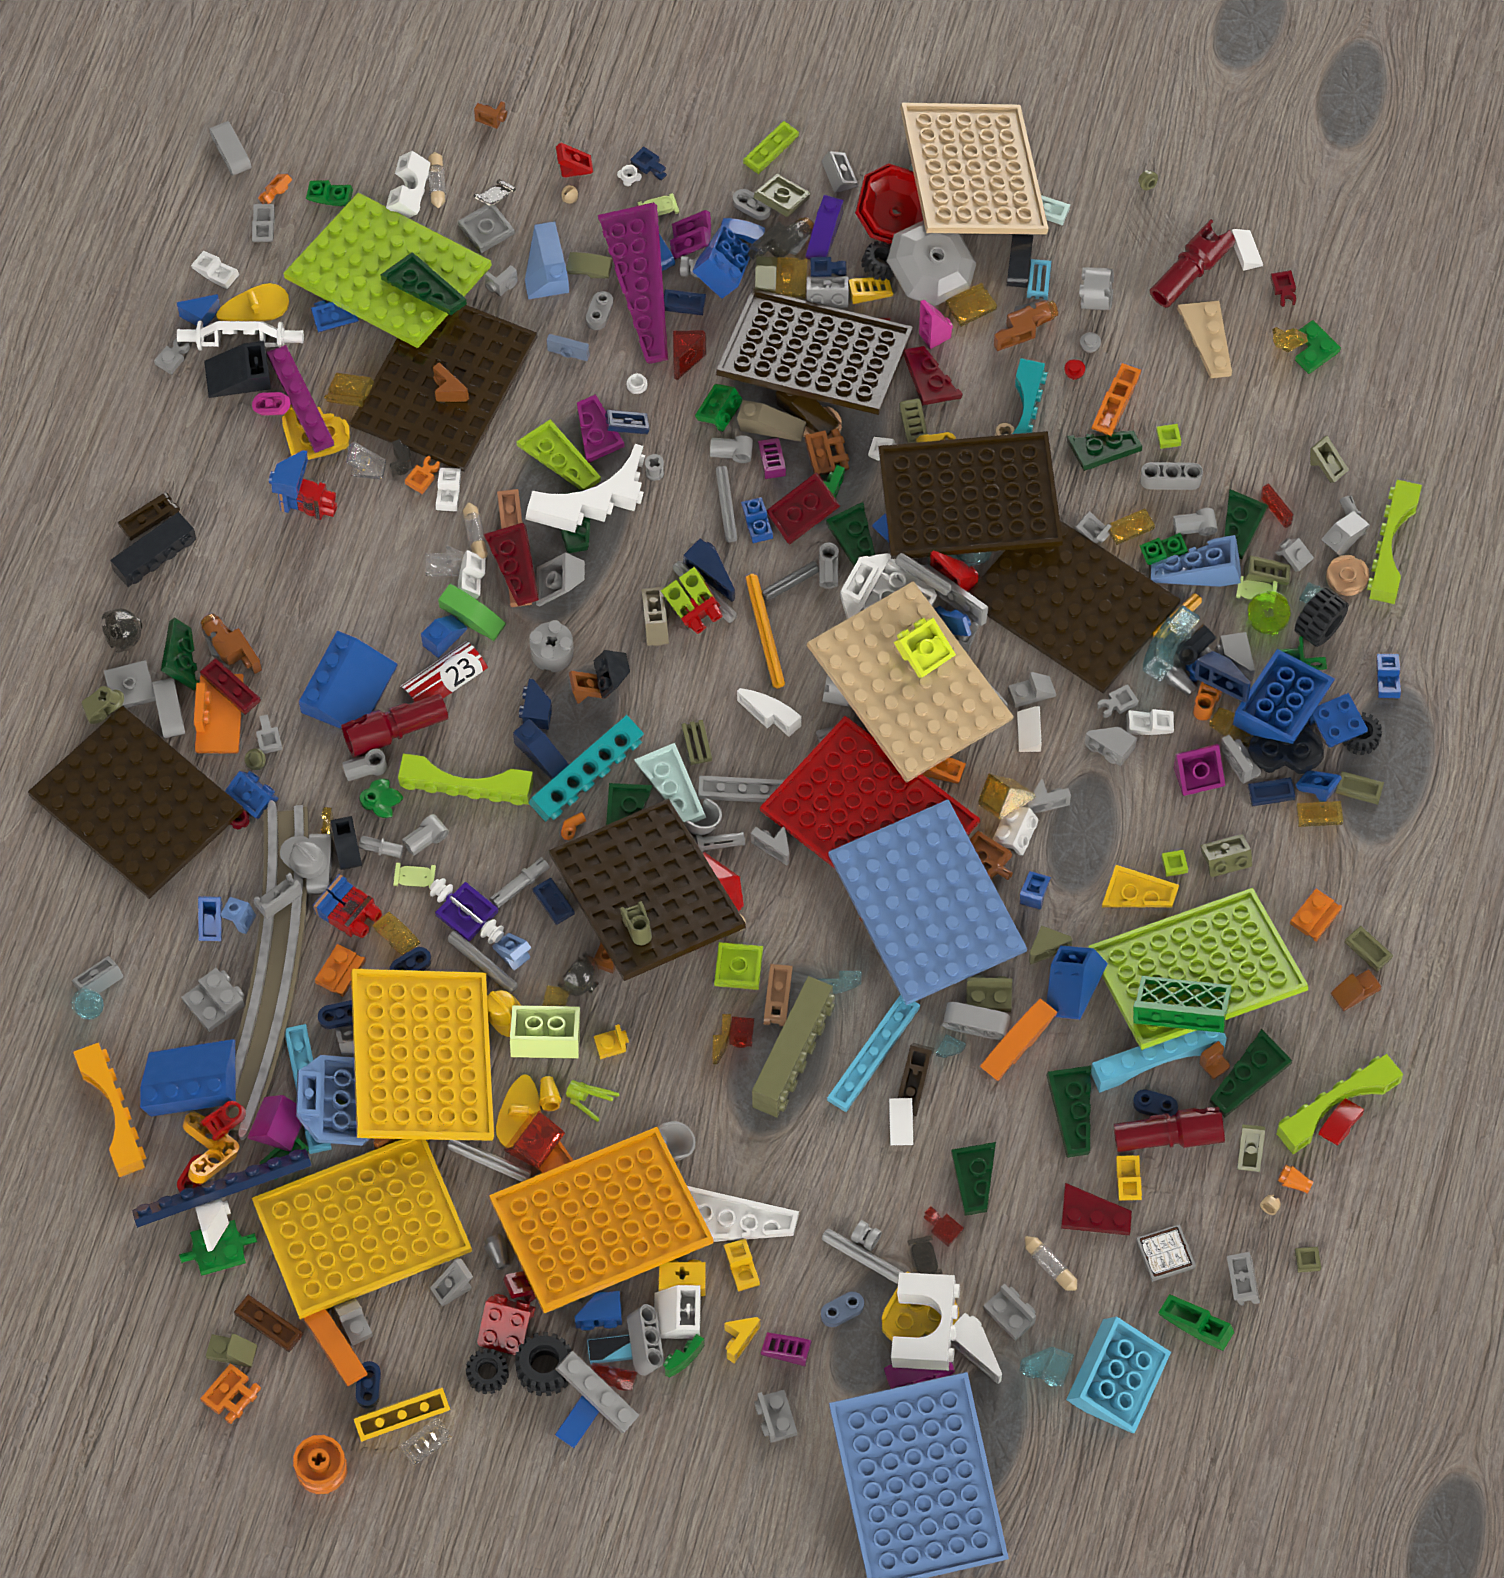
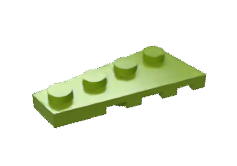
[516,419,601,490]

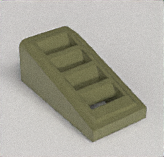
[899,398,927,443]
[1243,555,1291,585]

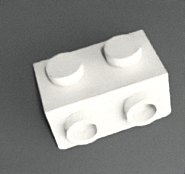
[992,805,1038,856]

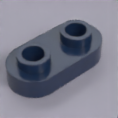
[390,947,431,971]
[318,1000,353,1029]
[1133,1089,1178,1116]
[355,1361,381,1409]

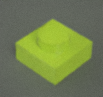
[1156,424,1182,449]
[1161,850,1188,877]

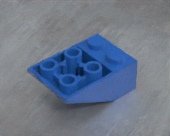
[692,224,752,299]
[1046,946,1108,1020]

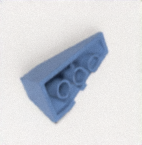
[525,222,569,299]
[1151,535,1241,587]

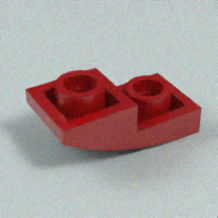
[1318,1098,1364,1146]

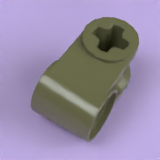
[81,686,124,724]
[620,901,652,945]

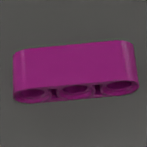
[884,1362,955,1389]

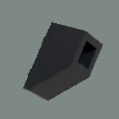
[593,650,630,699]
[330,816,362,870]

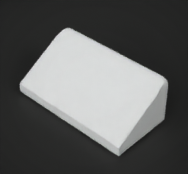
[1231,229,1263,271]
[1017,706,1041,752]

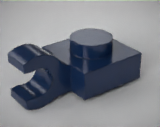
[630,147,667,181]
[810,257,847,277]

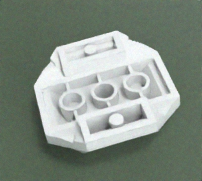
[840,553,937,619]

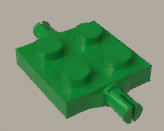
[179,1220,257,1276]

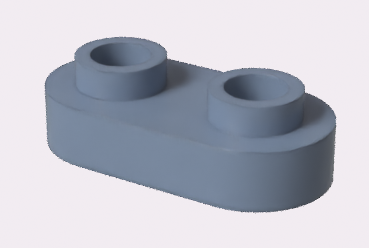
[821,1292,864,1327]

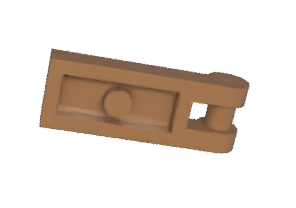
[764,964,793,1026]

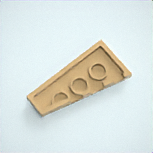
[1177,301,1232,378]

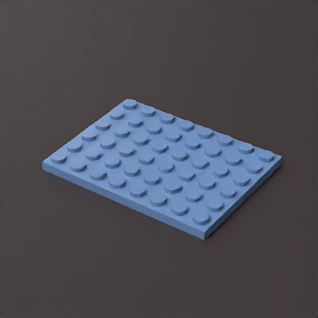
[828,800,1027,1005]
[829,1372,1009,1578]

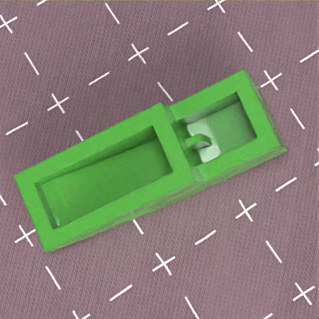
[438,584,506,641]

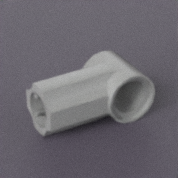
[710,435,753,463]
[1173,508,1218,536]
[819,542,839,589]
[342,749,388,781]
[402,814,449,856]

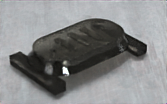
[474,179,516,206]
[907,1235,942,1275]

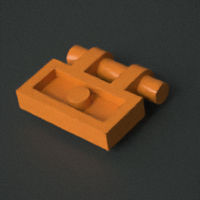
[200,1363,261,1424]

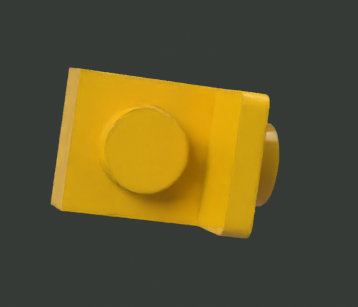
[594,1024,629,1059]

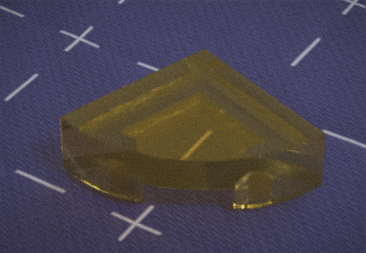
[321,807,333,834]

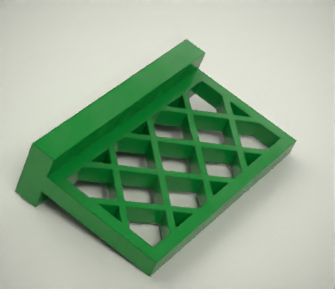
[1133,976,1232,1033]

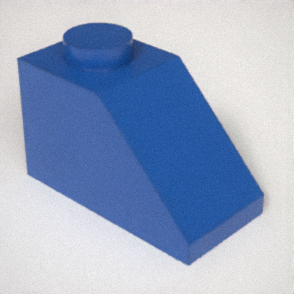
[269,450,308,498]
[421,615,467,658]

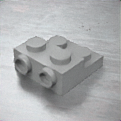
[181,968,245,1032]

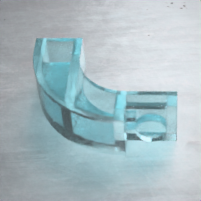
[1143,605,1200,682]

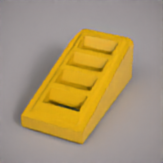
[848,277,893,304]

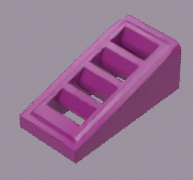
[758,438,786,479]
[761,1332,812,1367]

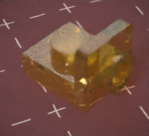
[1272,327,1308,352]

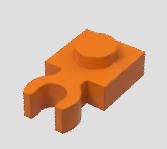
[258,174,292,204]
[405,456,440,494]

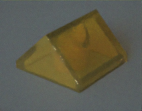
[978,773,1036,820]

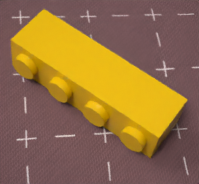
[354,1387,450,1441]

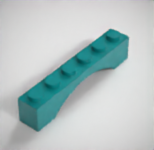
[1012,358,1048,434]

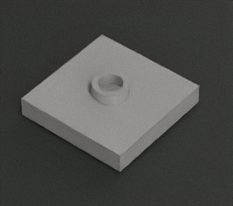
[104,660,156,711]

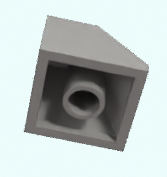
[536,552,585,607]

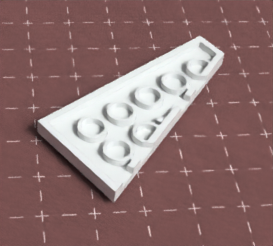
[687,1186,799,1242]

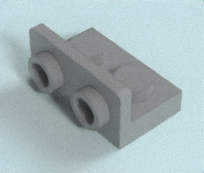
[807,277,848,308]
[1220,735,1261,784]
[983,1284,1036,1341]
[754,1390,797,1443]

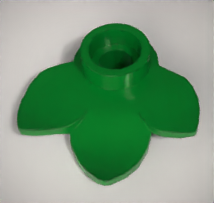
[359,779,403,818]

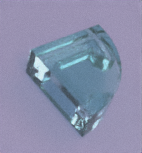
[936,1034,966,1058]

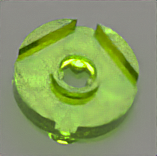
[1248,591,1291,635]

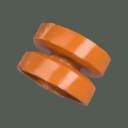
[293,1435,347,1494]

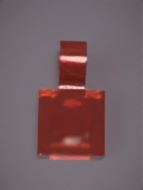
[924,1206,964,1247]

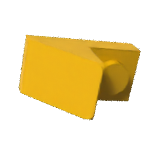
[724,1317,761,1364]

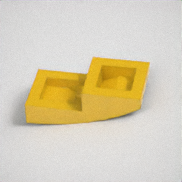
[1116,1155,1142,1201]
[724,1238,760,1292]

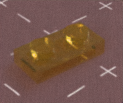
[1108,508,1155,545]
[1296,801,1343,827]

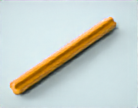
[745,574,785,689]

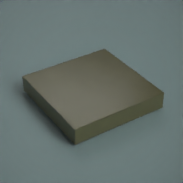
[754,174,811,217]

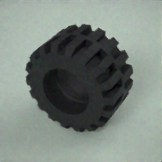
[1294,588,1349,647]
[515,1332,571,1396]

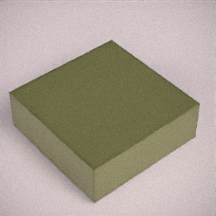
[1295,1246,1321,1273]

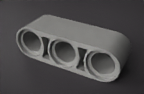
[209,121,252,176]
[1140,462,1203,490]
[152,678,186,739]
[307,834,333,894]
[942,1002,1011,1040]
[627,1304,664,1376]

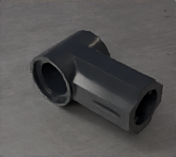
[1175,624,1217,665]

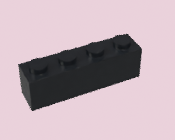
[110,512,196,587]

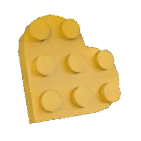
[282,405,350,460]
[882,1271,959,1342]

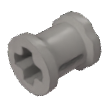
[645,454,664,481]

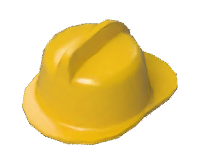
[487,990,522,1037]

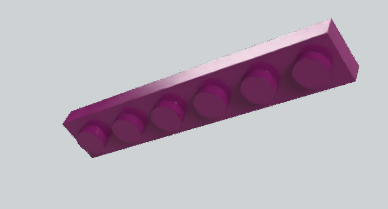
[267,345,334,453]

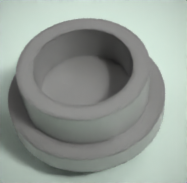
[1080,332,1101,353]

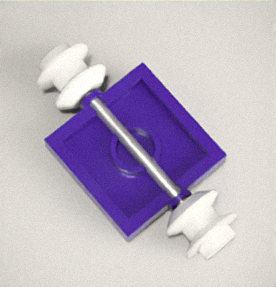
[430,878,504,944]

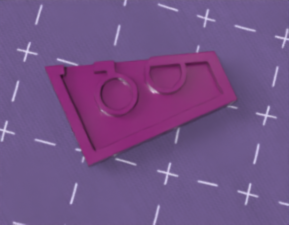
[577,394,624,463]

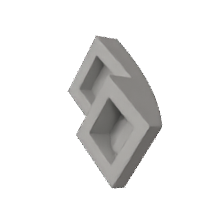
[252,204,275,242]

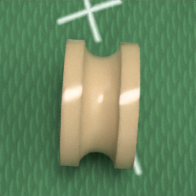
[995,423,1015,436]

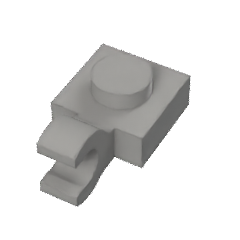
[256,714,283,754]

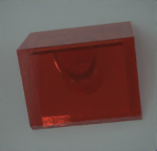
[673,330,706,380]
[504,1111,565,1169]

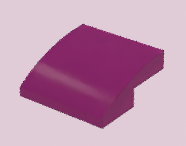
[670,210,711,260]

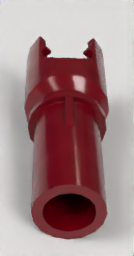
[1149,219,1236,308]
[341,694,449,757]
[1113,1107,1225,1152]

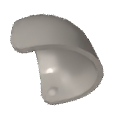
[684,799,722,835]
[658,1121,696,1162]

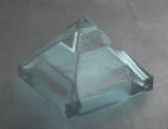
[1299,582,1324,603]

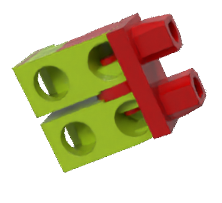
[661,567,723,634]

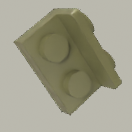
[1200,834,1252,877]
[966,975,1012,1012]

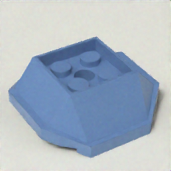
[296,1055,370,1146]

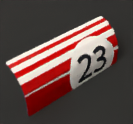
[400,641,488,702]

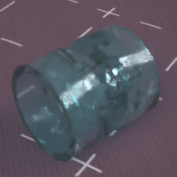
[71,988,104,1020]

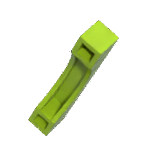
[1367,480,1422,604]
[398,753,534,805]
[1276,1054,1404,1154]

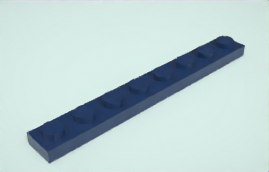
[132,1148,312,1228]

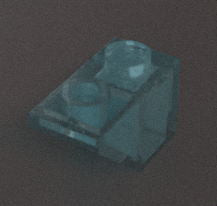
[1019,1347,1074,1387]

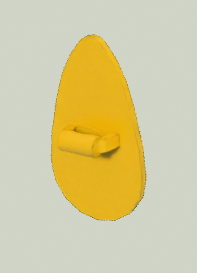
[216,283,289,321]
[496,1074,542,1151]

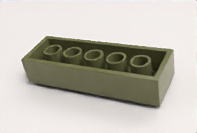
[752,976,835,1118]

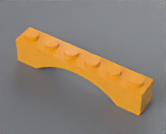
[73,1042,147,1177]

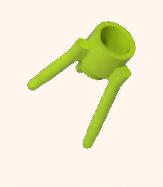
[566,1080,619,1122]

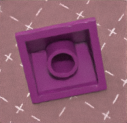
[1173,744,1225,796]
[248,1095,302,1152]

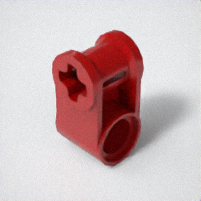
[201,1101,246,1141]

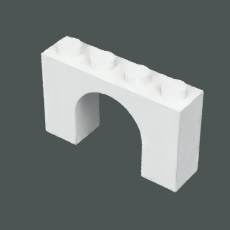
[891,1272,960,1370]

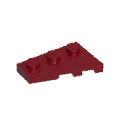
[903,346,963,406]
[1061,1183,1132,1236]

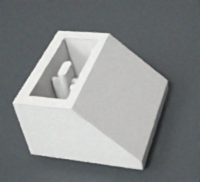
[654,1285,701,1339]

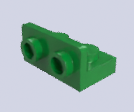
[695,384,743,432]

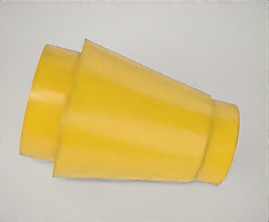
[539,1076,562,1111]

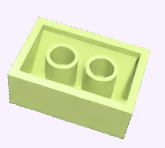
[510,1005,580,1058]

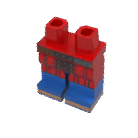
[278,479,338,520]
[313,874,382,938]

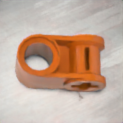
[1193,682,1223,721]

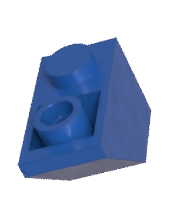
[575,1291,622,1331]

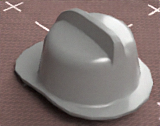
[280,836,327,879]

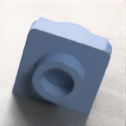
[221,897,256,934]

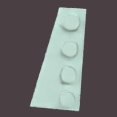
[634,743,706,823]

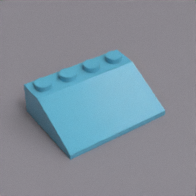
[1066,1316,1171,1433]

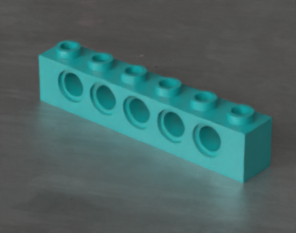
[528,715,644,822]

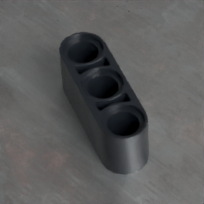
[1007,234,1033,288]

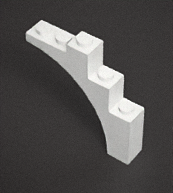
[525,444,645,533]

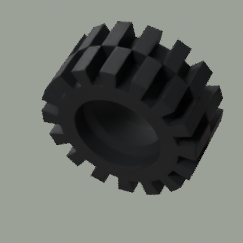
[861,241,895,281]
[1342,712,1382,755]
[466,1349,509,1394]

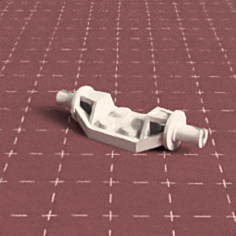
[177,321,304,350]

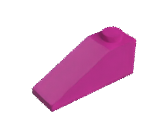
[919,299,953,349]

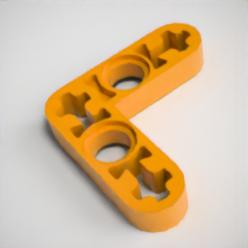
[183,1112,239,1184]

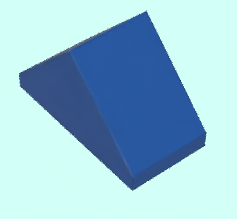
[176,294,220,328]

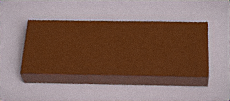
[234,1294,303,1352]

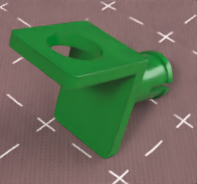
[1279,636,1327,670]

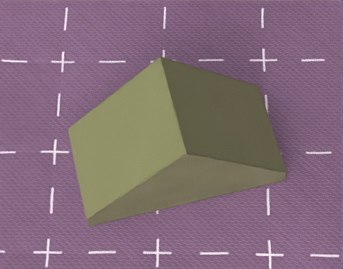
[1029,925,1072,965]

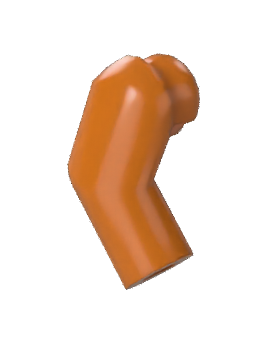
[561,812,586,840]

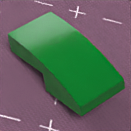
[306,180,353,206]
[1139,533,1189,565]
[663,1334,705,1378]

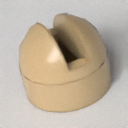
[561,185,578,204]
[1260,1195,1281,1215]

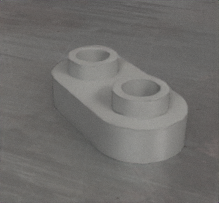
[733,189,771,220]
[586,291,613,330]

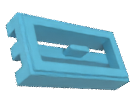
[1027,259,1051,300]

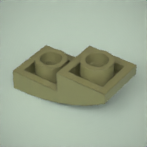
[566,252,613,278]

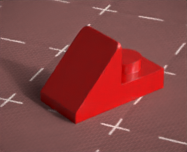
[556,143,593,177]

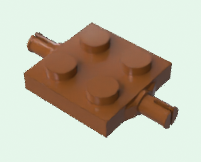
[970,831,1013,880]

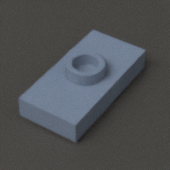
[547,334,590,361]

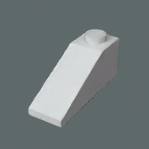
[195,1198,231,1252]
[951,1313,1002,1384]

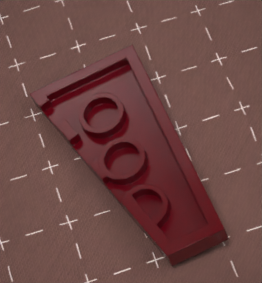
[483,523,539,606]

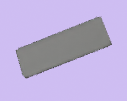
[822,151,858,193]
[71,956,123,1001]

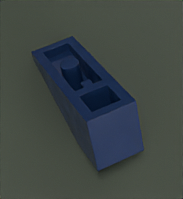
[683,538,735,602]
[1195,651,1251,703]
[513,719,569,780]

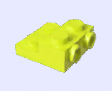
[893,617,956,678]

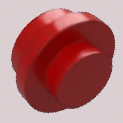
[1064,359,1085,380]

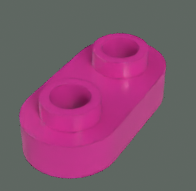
[252,392,291,415]

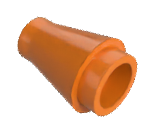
[1278,1165,1314,1194]

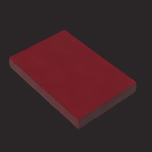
[766,472,840,545]

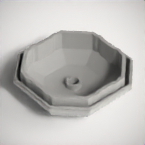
[887,220,976,306]

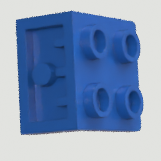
[1308,693,1368,748]

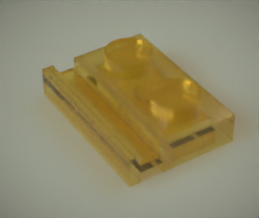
[775,257,807,298]
[946,283,997,327]
[324,373,374,407]

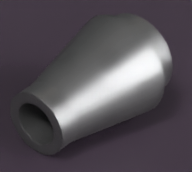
[1164,665,1197,696]
[484,1234,510,1270]

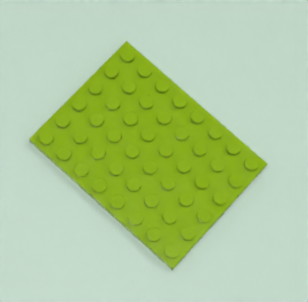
[284,192,492,348]
[1088,888,1308,1050]

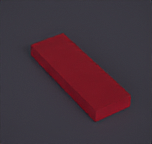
[200,658,261,715]

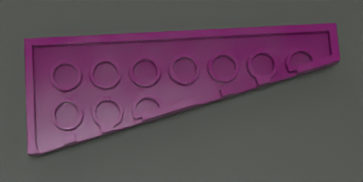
[598,202,668,364]

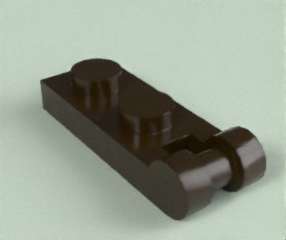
[118,493,180,541]

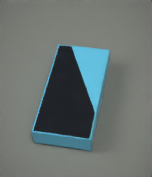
[587,1335,633,1364]

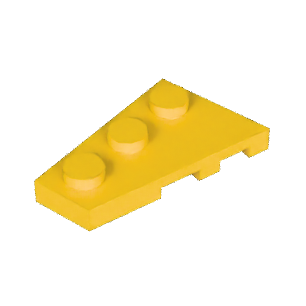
[1102,865,1179,908]

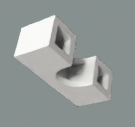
[386,151,431,218]

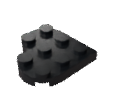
[1248,725,1324,774]

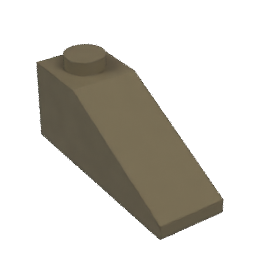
[737,400,806,442]
[641,587,669,646]

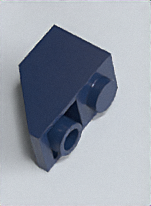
[519,678,552,730]

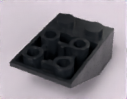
[204,341,271,398]

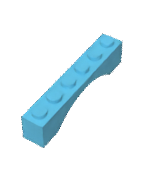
[1091,1030,1227,1093]

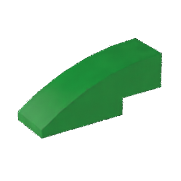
[1158,1294,1235,1351]

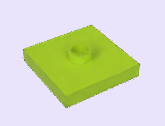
[714,942,763,990]

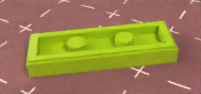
[743,121,799,175]

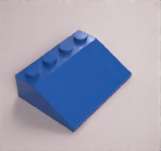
[299,631,398,729]
[1233,649,1335,744]
[140,1039,236,1117]

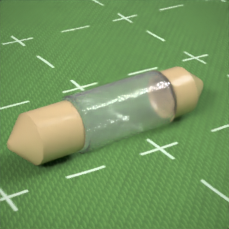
[428,152,446,208]
[463,503,488,559]
[1025,1236,1077,1291]

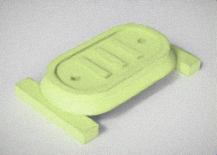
[637,193,679,216]
[1236,576,1278,604]
[393,863,436,888]

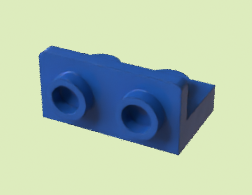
[311,300,358,333]
[225,771,279,819]

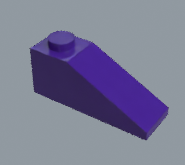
[805,195,844,260]

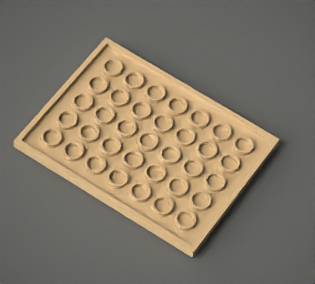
[900,103,1049,234]
[807,581,1014,783]

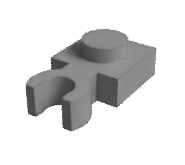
[154,338,190,375]
[1097,684,1139,718]

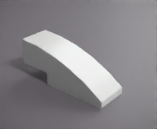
[737,688,801,737]

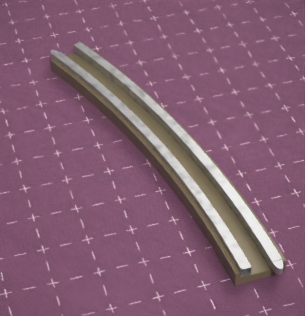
[213,800,309,1140]

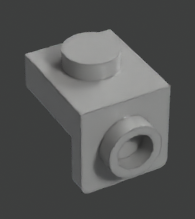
[484,265,518,296]
[1074,511,1112,543]
[1275,538,1314,572]

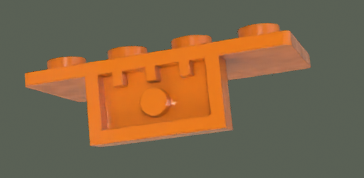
[194,674,244,754]

